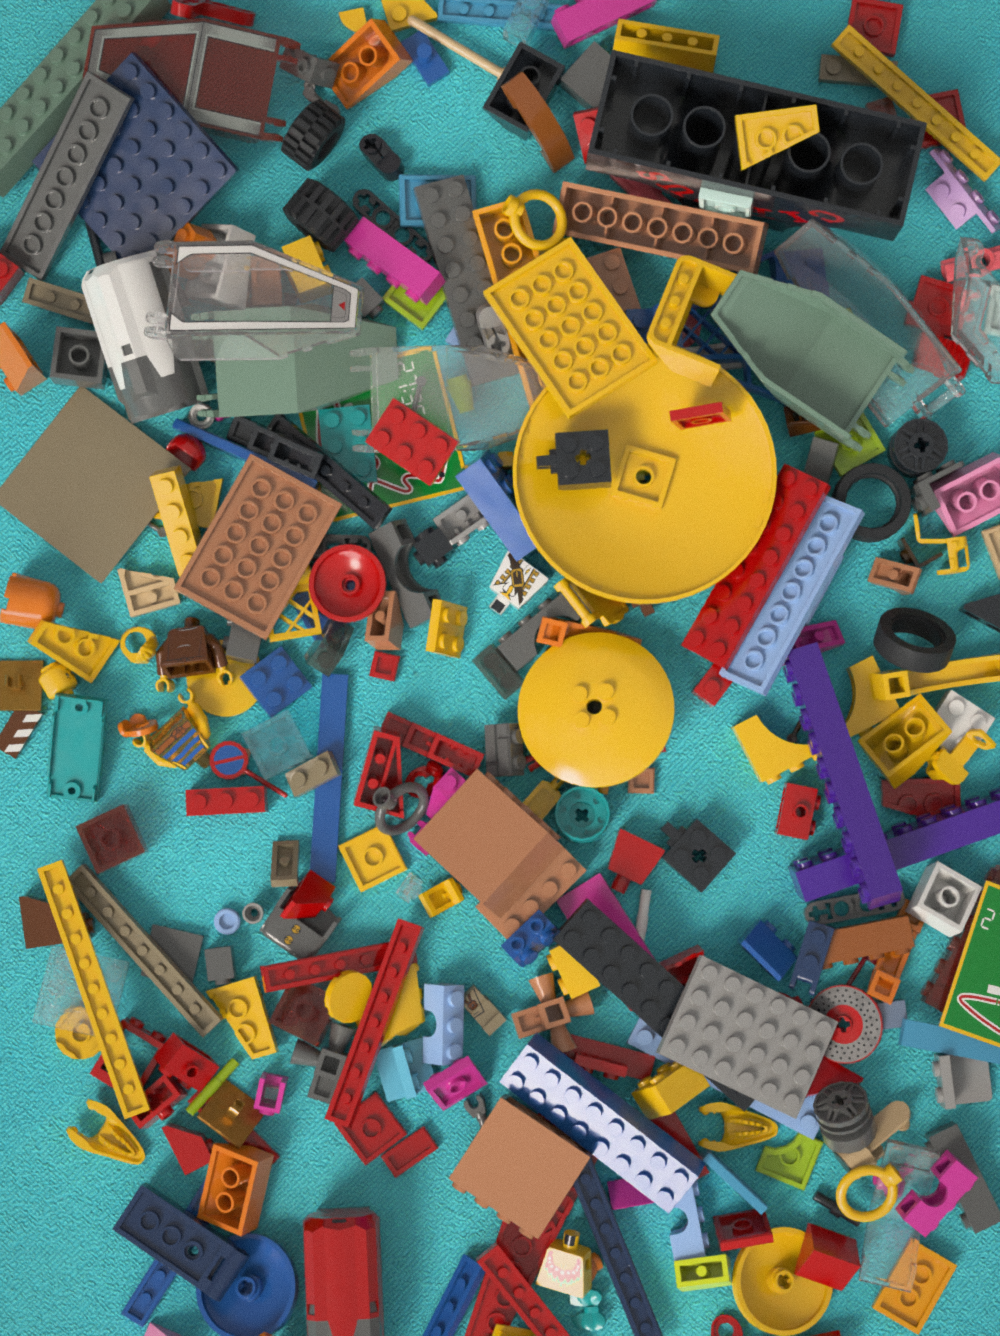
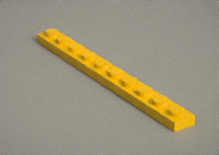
[37,860,151,1119]

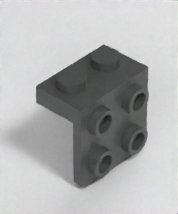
[909,459,965,517]

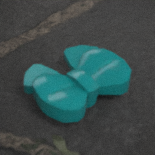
[569,1288,607,1331]

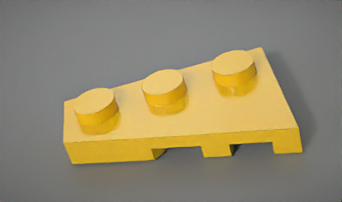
[734,105,820,171]
[153,478,224,529]
[27,620,120,684]
[205,976,279,1059]

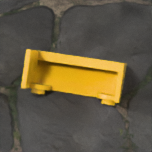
[647,255,737,387]

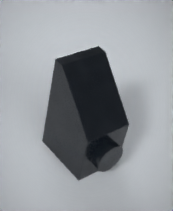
[958,594,1000,633]

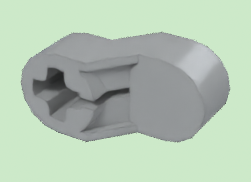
[476,303,510,356]

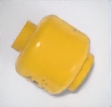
[39,661,78,700]

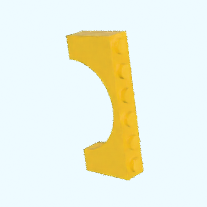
[731,655,900,785]

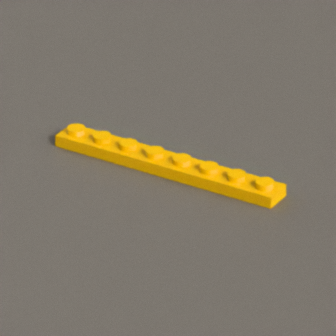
[831,25,1000,182]

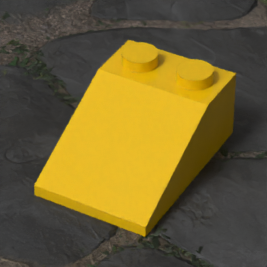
[858,693,952,789]

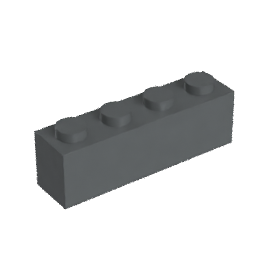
[924,1121,1000,1234]

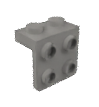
[932,1053,992,1109]

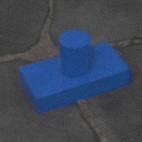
[401,31,450,87]

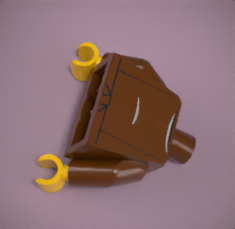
[155,617,235,692]

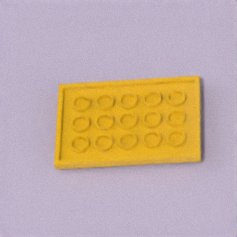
[483,237,658,420]

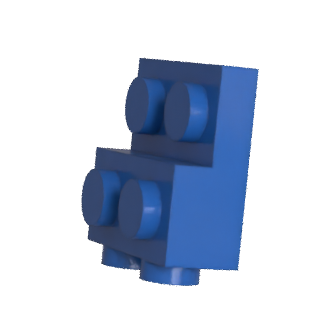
[501,910,559,968]

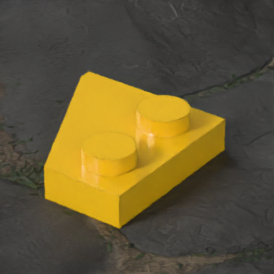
[381,0,437,33]

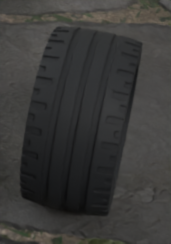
[831,463,911,543]

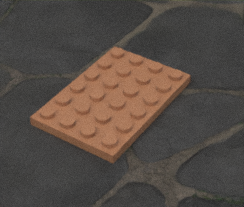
[174,454,342,640]

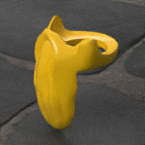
[120,626,159,664]

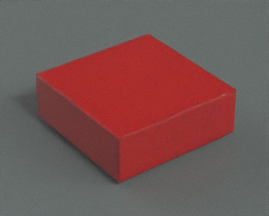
[369,651,400,682]

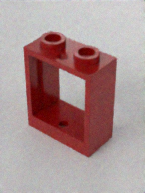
[90,1016,167,1088]

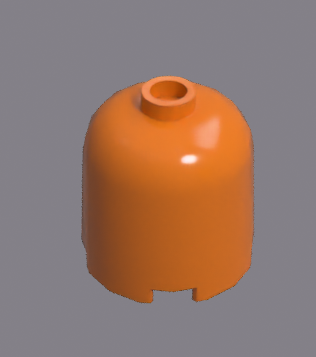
[0,572,65,629]

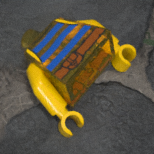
[132,688,211,770]

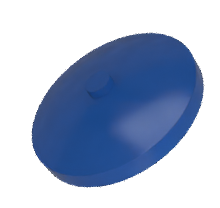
[196,1233,299,1336]

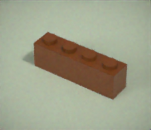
[822,914,915,970]

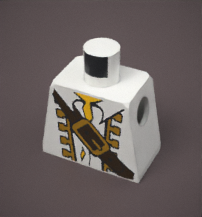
[489,551,549,615]

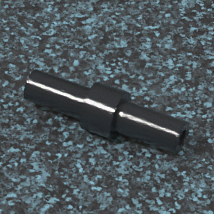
[812,1190,861,1227]

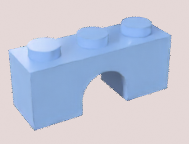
[423,983,464,1066]
[669,1180,710,1261]

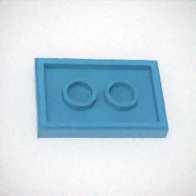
[398,174,477,228]
[699,1147,767,1215]

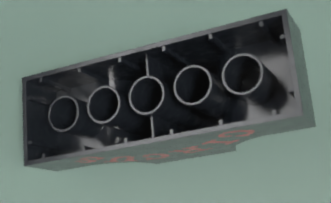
[585,50,927,241]

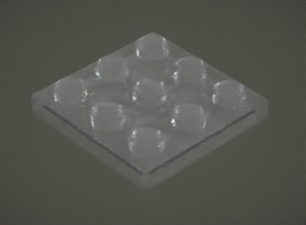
[32,945,130,1037]

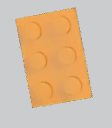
[871,1238,957,1335]

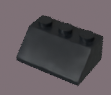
[482,41,565,141]

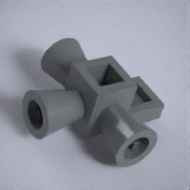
[290,1021,356,1104]

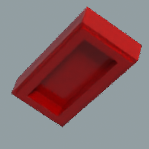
[381,1125,439,1178]

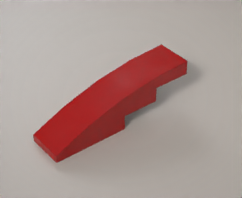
[381,711,485,776]

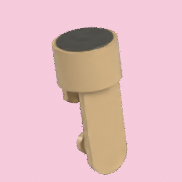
[832,1101,911,1180]

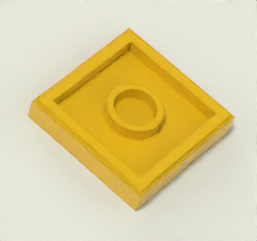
[338,827,408,892]

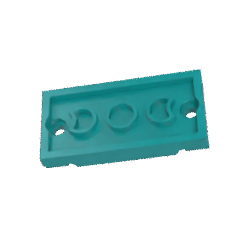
[46,693,109,803]

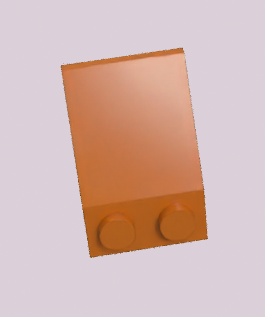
[328,18,413,109]
[0,322,47,396]

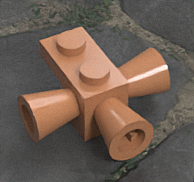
[511,972,594,1053]

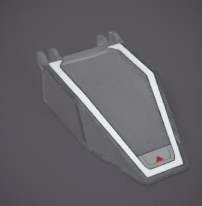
[144,240,364,361]

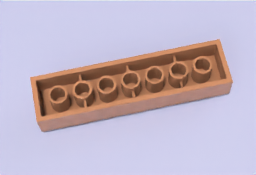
[552,181,769,275]

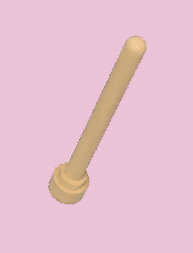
[407,15,505,80]

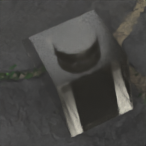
[304,618,354,677]

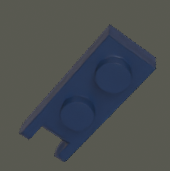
[788,920,835,996]

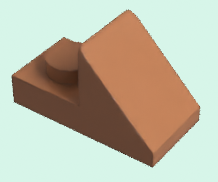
[867,557,922,595]

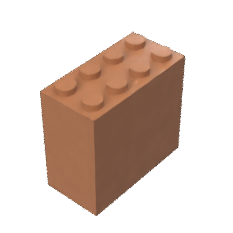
[414,769,564,919]
[449,1094,592,1239]

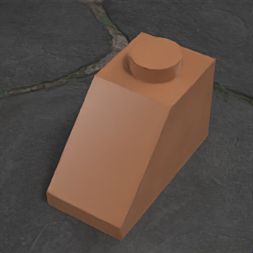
[364,591,404,650]

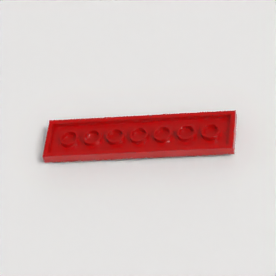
[681,463,831,670]

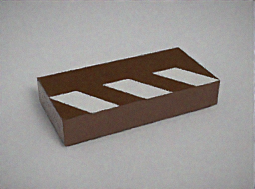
[0,711,44,759]

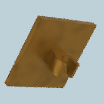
[0,660,44,711]
[197,1080,264,1149]

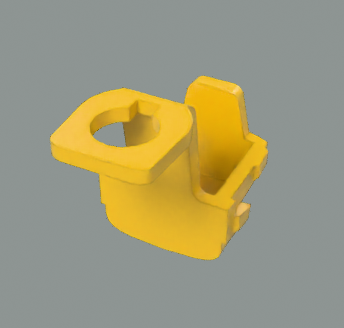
[913,513,970,575]
[926,729,997,785]

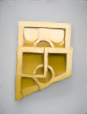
[355,963,425,1047]

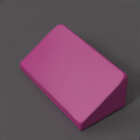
[607,1179,654,1210]

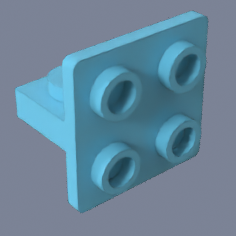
[376,1037,434,1102]

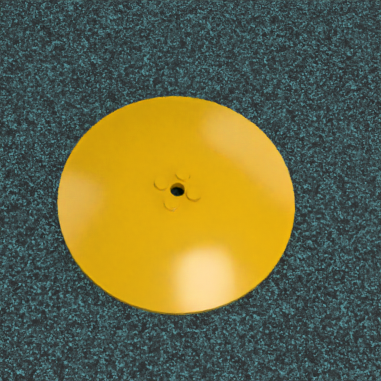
[513,343,777,604]

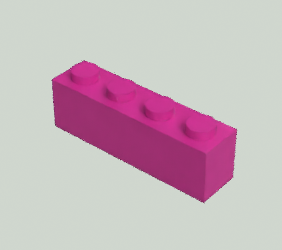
[551,0,657,49]
[344,216,446,306]

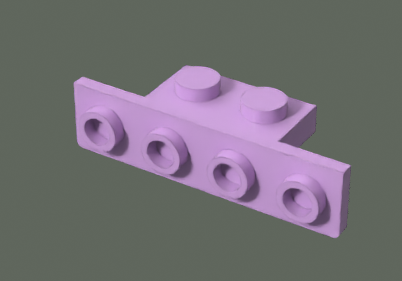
[925,148,1000,233]

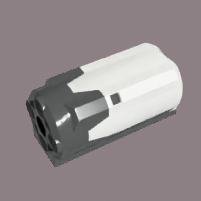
[81,248,209,424]

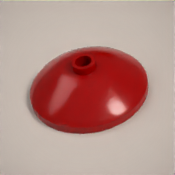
[309,544,386,623]

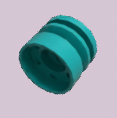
[554,786,610,844]

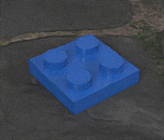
[239,646,312,719]

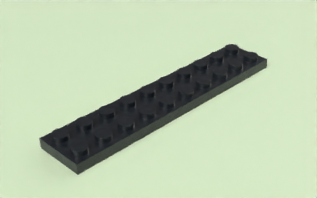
[551,898,754,1112]

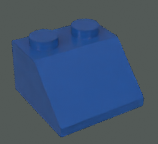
[736,919,798,981]

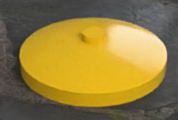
[732,1227,833,1336]

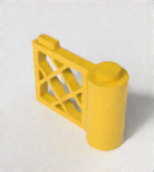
[268,564,322,642]

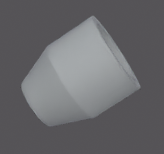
[242,903,264,924]

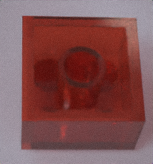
[75,804,149,874]
[269,984,334,1048]

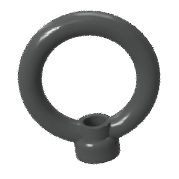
[373,782,429,836]

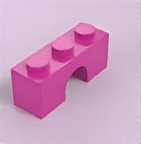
[895,1150,978,1238]

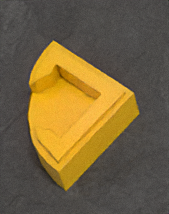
[338,7,367,33]

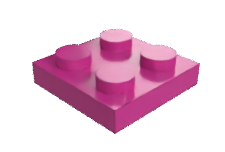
[423,1056,488,1111]

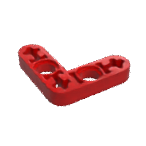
[170,0,256,27]

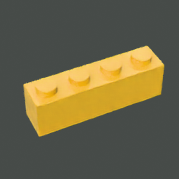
[613,19,720,73]
[149,465,202,576]

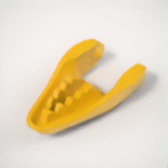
[66,1098,145,1165]
[698,1102,778,1152]

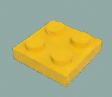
[426,599,468,658]

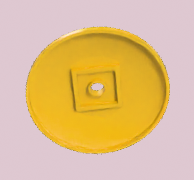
[518,632,675,788]

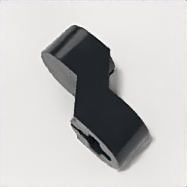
[359,134,405,181]

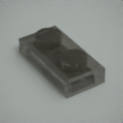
[472,643,524,700]

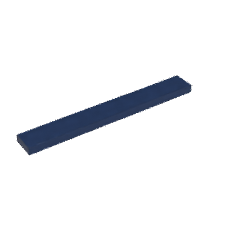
[573,1158,663,1336]

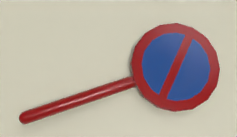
[209,741,288,798]

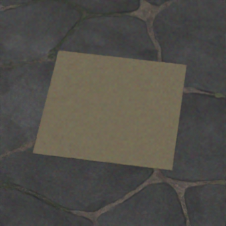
[0,387,191,584]

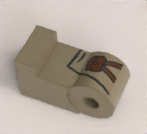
[464,984,507,1036]

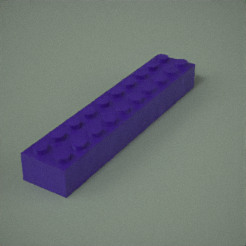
[783,642,903,910]
[787,787,1000,902]

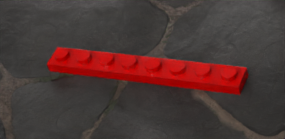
[324,918,424,1128]

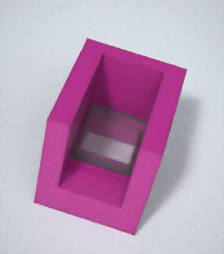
[254,1071,289,1116]

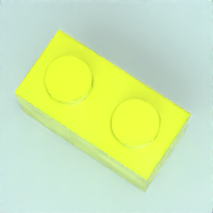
[674,1254,732,1292]

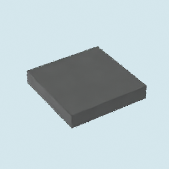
[141,924,204,983]

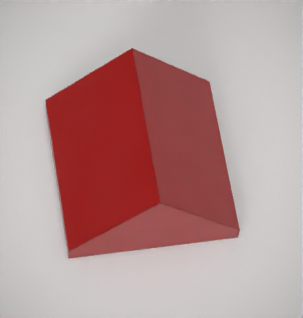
[794,1223,861,1291]

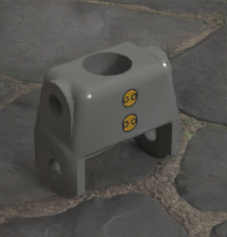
[259,886,342,959]

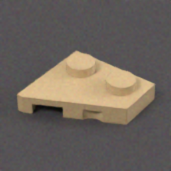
[117,568,182,618]

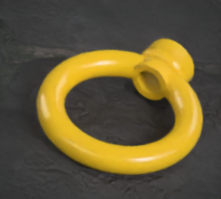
[502,189,567,251]
[836,1163,903,1222]

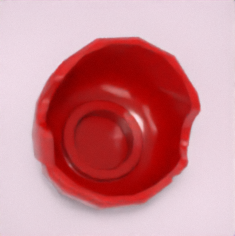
[166,434,206,471]

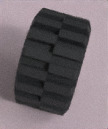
[281,99,346,171]

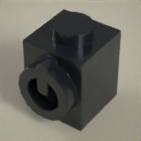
[412,526,454,569]

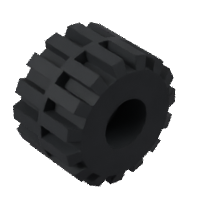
[282,178,359,252]

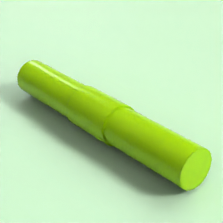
[186,1058,239,1116]

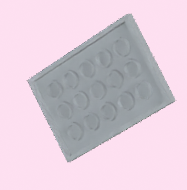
[656,955,838,1119]

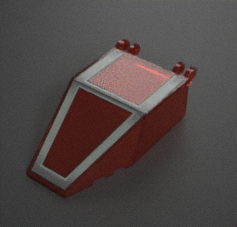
[82,18,301,144]

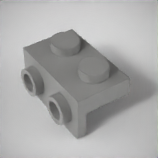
[432,494,490,546]

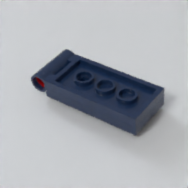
[112,1182,250,1302]

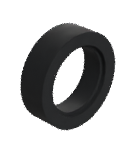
[873,607,956,673]

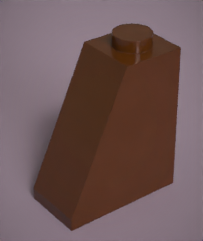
[19,895,96,949]

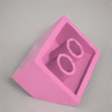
[930,452,1000,537]

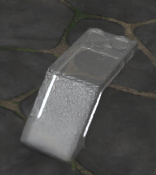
[858,1139,940,1293]

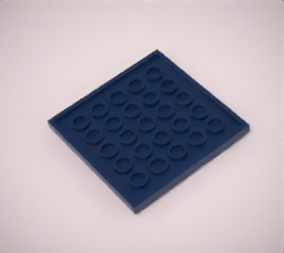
[32,52,240,259]

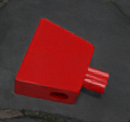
[607,828,665,894]

